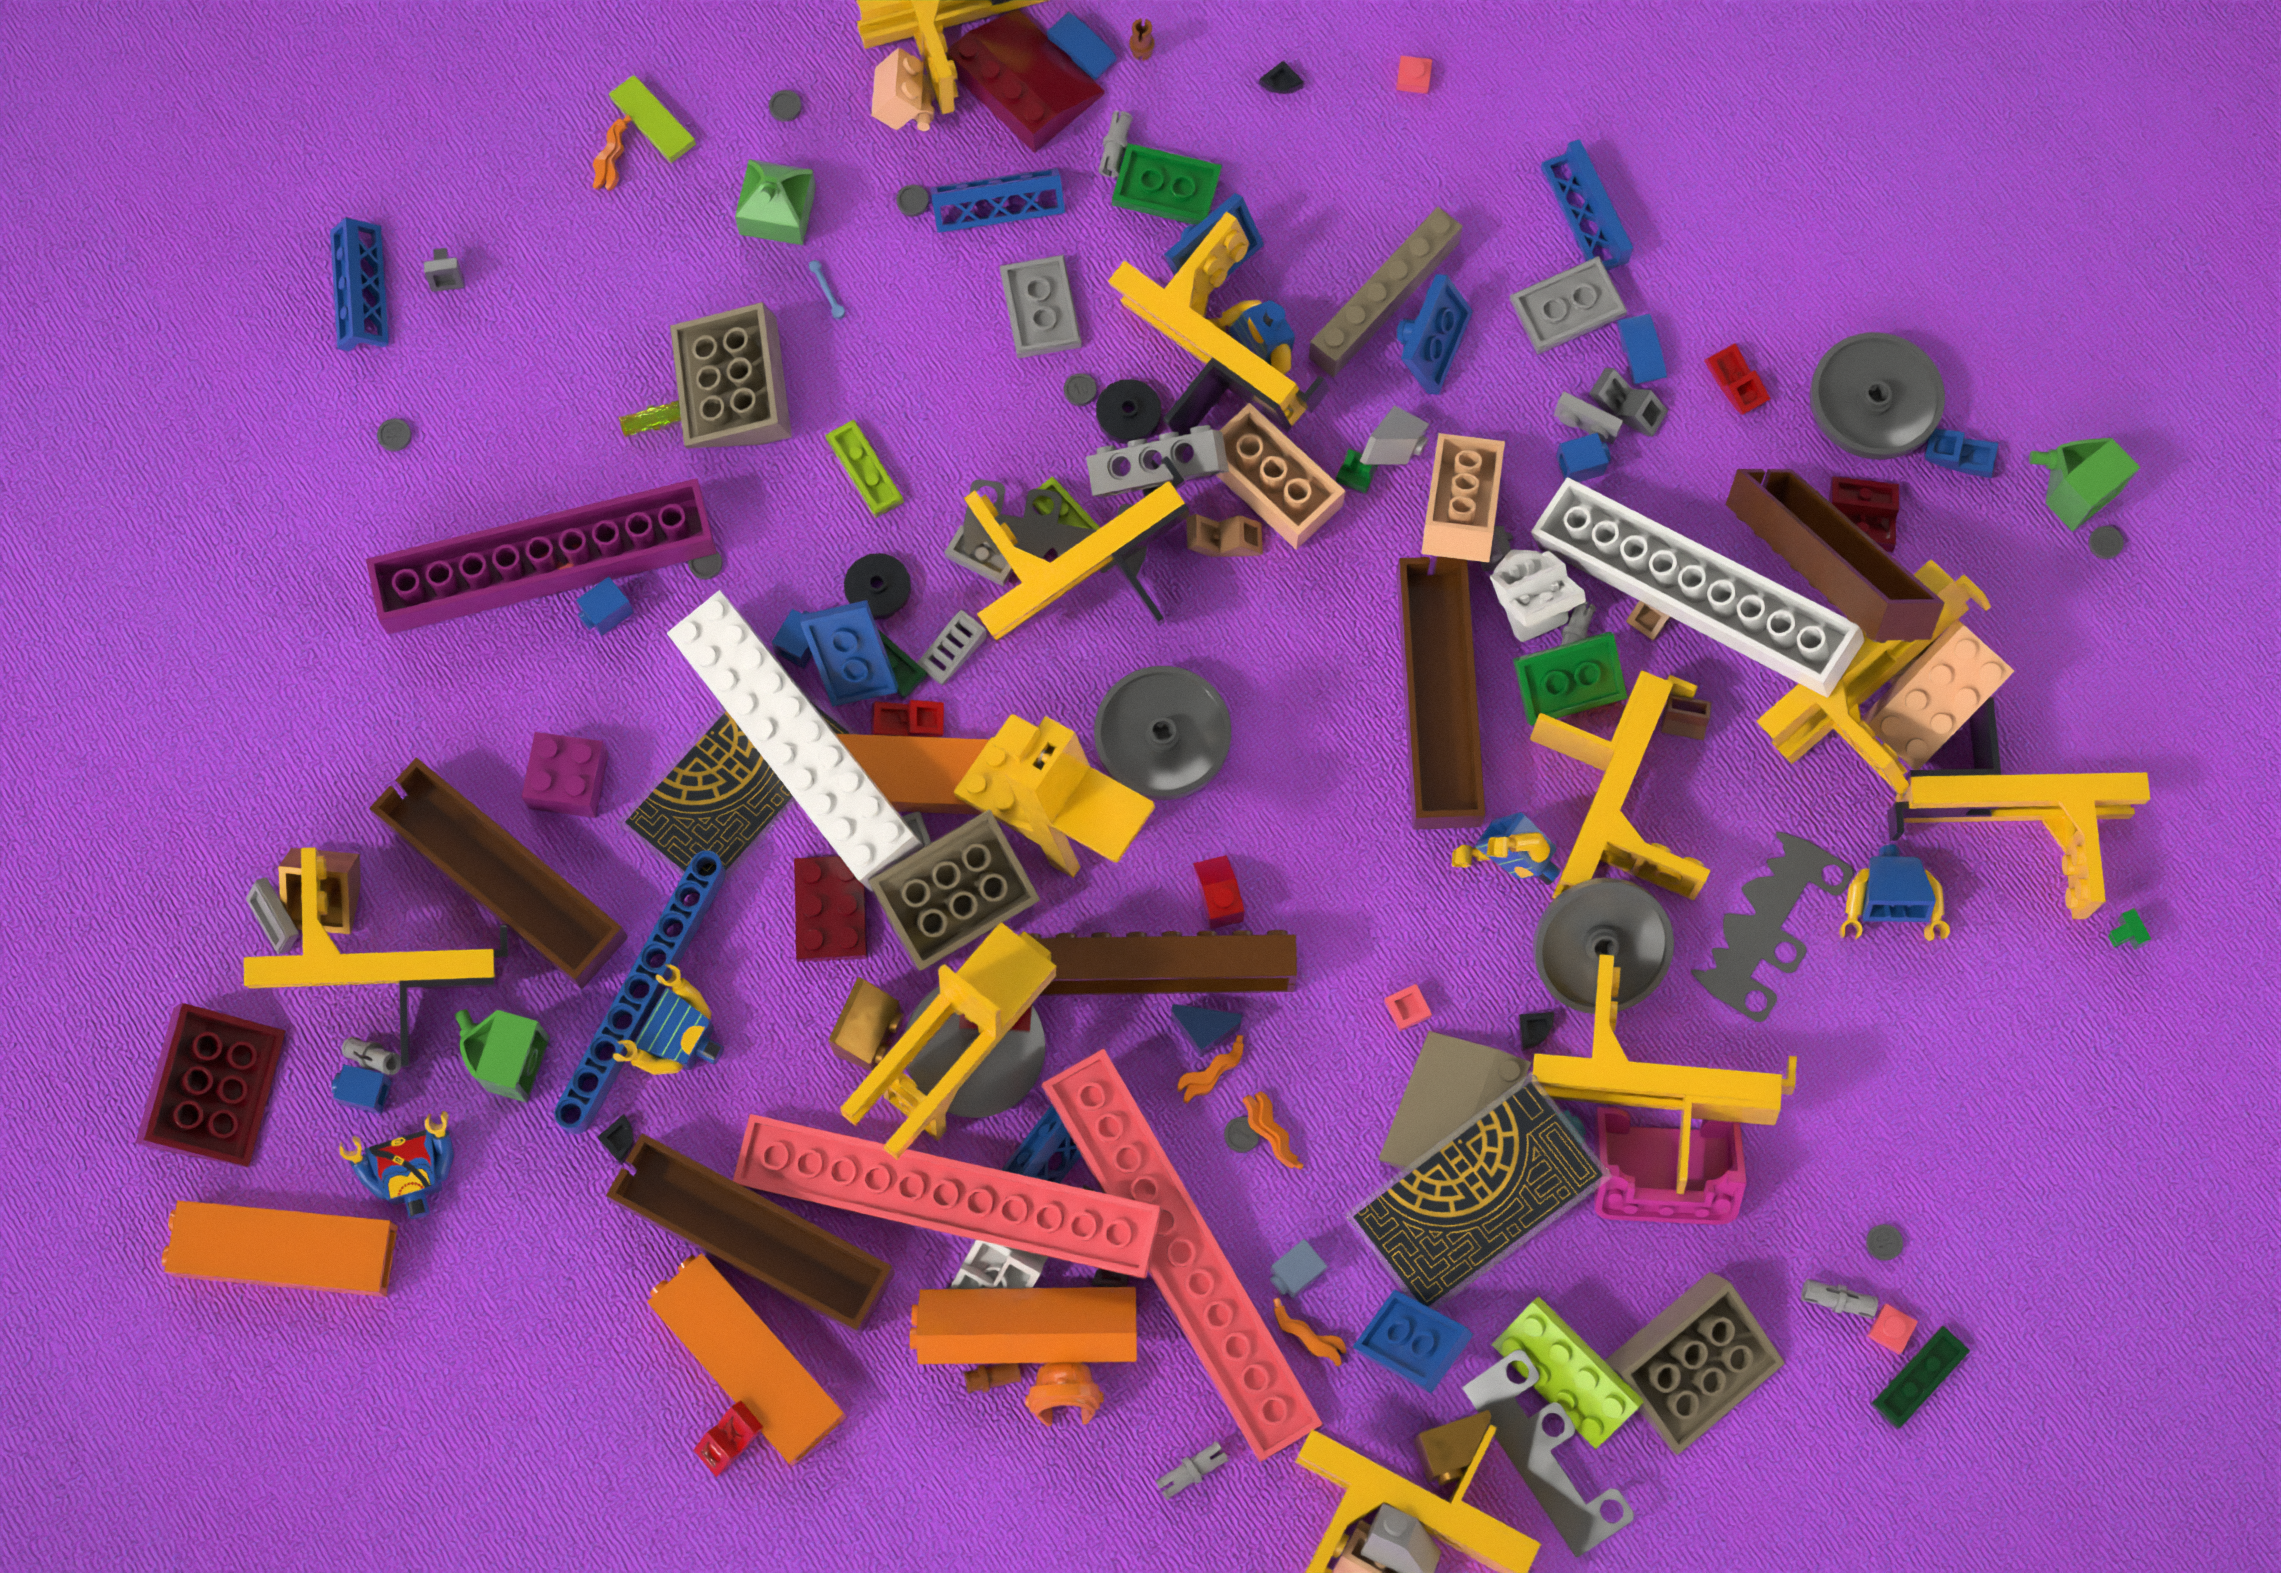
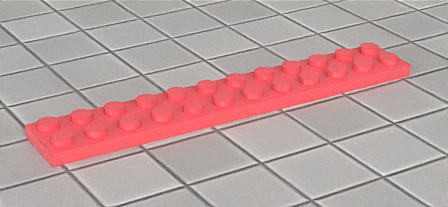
[1041,1048,1323,1462]
[733,1114,1162,1279]

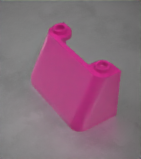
[1594,1107,1746,1225]

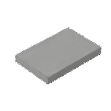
[1000,255,1082,359]
[1509,256,1627,355]

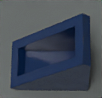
[1171,1004,1242,1057]

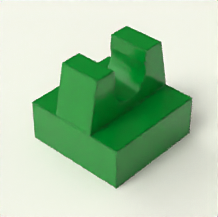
[1336,449,1379,494]
[2107,908,2151,950]

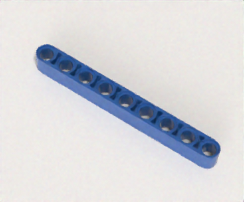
[554,850,726,1135]

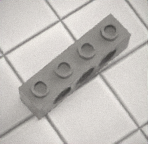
[1086,425,1229,498]

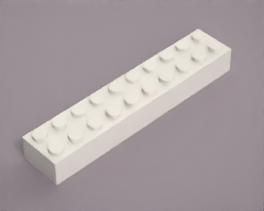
[1531,477,1864,698]
[667,590,925,892]

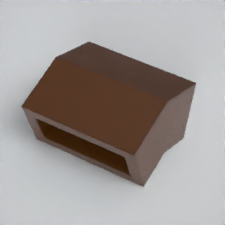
[1661,694,1712,740]

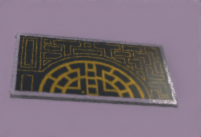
[616,682,859,889]
[1344,1072,1612,1310]

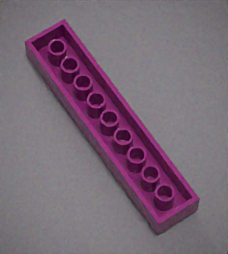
[366,478,717,634]

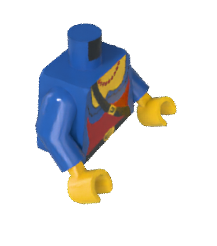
[340,1111,455,1219]

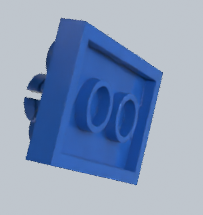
[1164,193,1264,289]
[1397,274,1473,395]
[800,600,898,707]
[1352,1289,1474,1394]

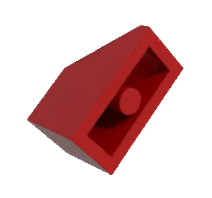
[1193,855,1245,930]

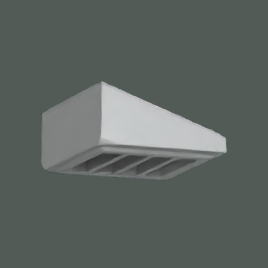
[917,610,987,686]

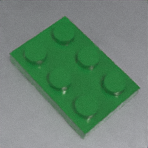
[1111,143,1222,225]
[1513,631,1627,726]

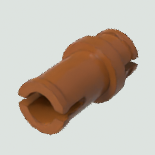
[1129,18,1155,61]
[963,1363,1021,1394]

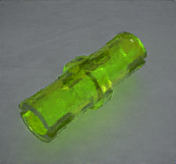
[618,400,681,437]

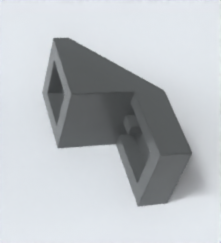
[1589,368,1668,437]

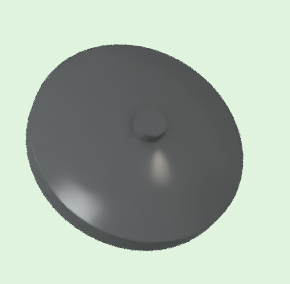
[1809,332,1945,460]
[1094,666,1231,800]
[1533,878,1674,1014]
[905,985,1045,1118]

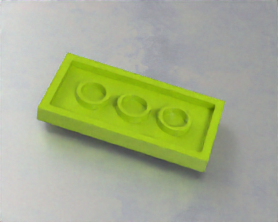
[1491,1296,1644,1449]

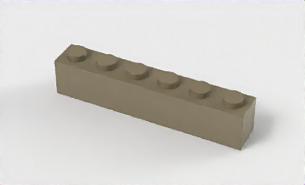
[1308,207,1463,378]

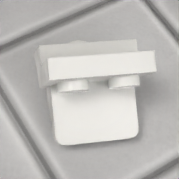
[1490,550,1586,642]

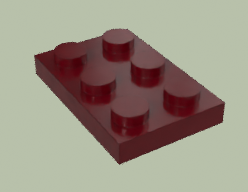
[794,856,867,962]

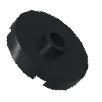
[1096,379,1161,444]
[844,553,911,620]

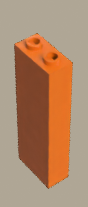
[836,734,990,815]
[162,1200,398,1297]
[647,1253,847,1467]
[910,1287,1137,1364]

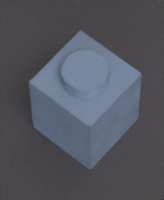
[1270,1239,1327,1299]

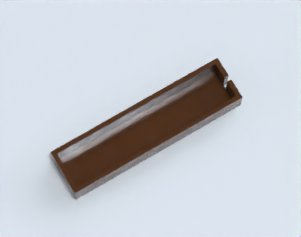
[1725,469,1945,643]
[1396,557,1485,830]
[369,757,628,990]
[1027,930,1297,996]
[605,1133,895,1336]

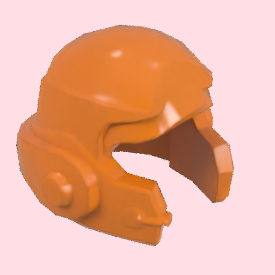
[1025,1362,1104,1426]

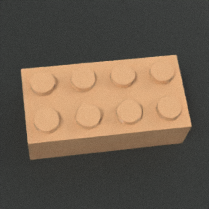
[1215,403,1345,550]
[1422,433,1505,562]
[1862,619,2014,770]

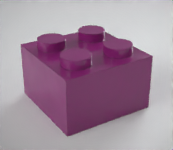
[522,732,609,818]

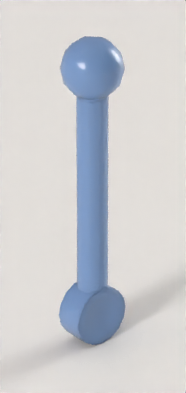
[809,260,845,320]

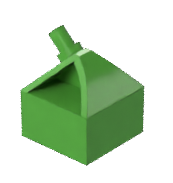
[735,159,816,245]
[2029,438,2140,532]
[455,1009,550,1103]

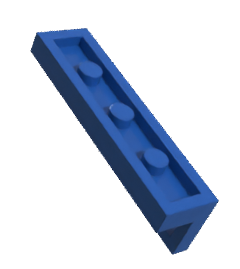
[1541,139,1633,271]
[930,168,1065,233]
[330,217,389,351]
[1001,1104,1081,1184]

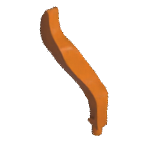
[592,115,632,191]
[1177,1035,1244,1104]
[1242,1091,1304,1170]
[1273,1297,1346,1366]

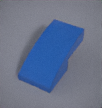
[1047,11,1117,80]
[1617,314,1667,384]
[1925,428,1998,478]

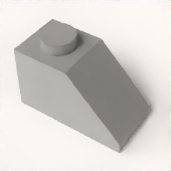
[1360,405,1429,464]
[1360,1503,1441,1573]

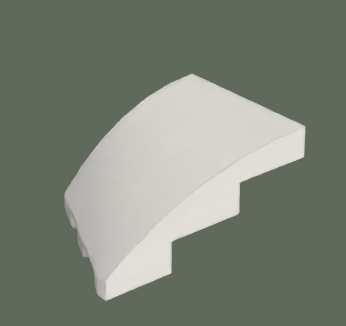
[949,1240,1048,1289]

